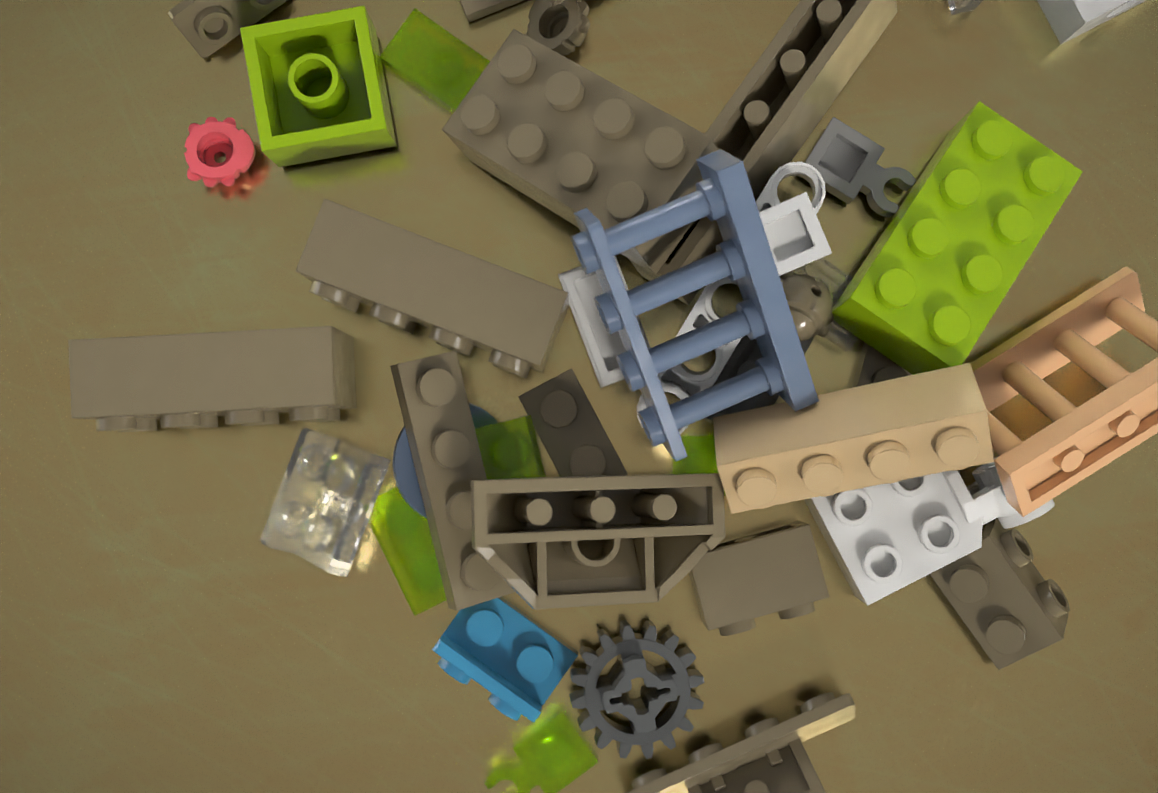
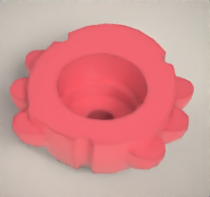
[184,117,255,188]

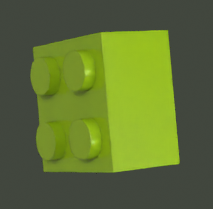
[240,5,397,167]

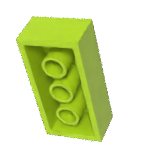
[832,101,1083,375]

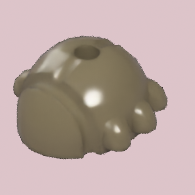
[525,0,591,56]
[779,271,834,342]

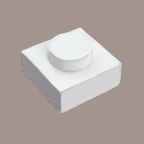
[759,192,832,276]

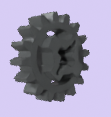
[569,620,704,759]

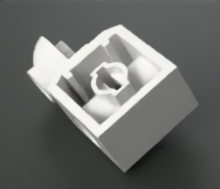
[804,456,1055,606]

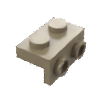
[930,518,1070,670]

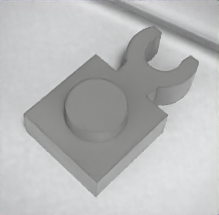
[804,117,916,217]

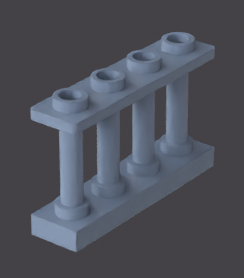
[571,149,819,462]

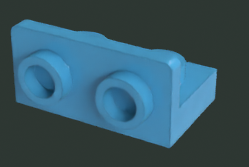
[432,597,578,722]

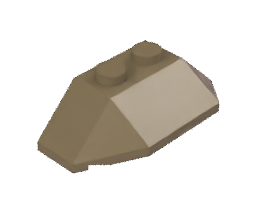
[471,473,725,610]

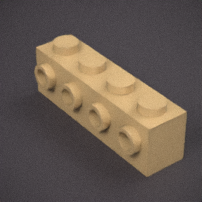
[713,363,994,514]

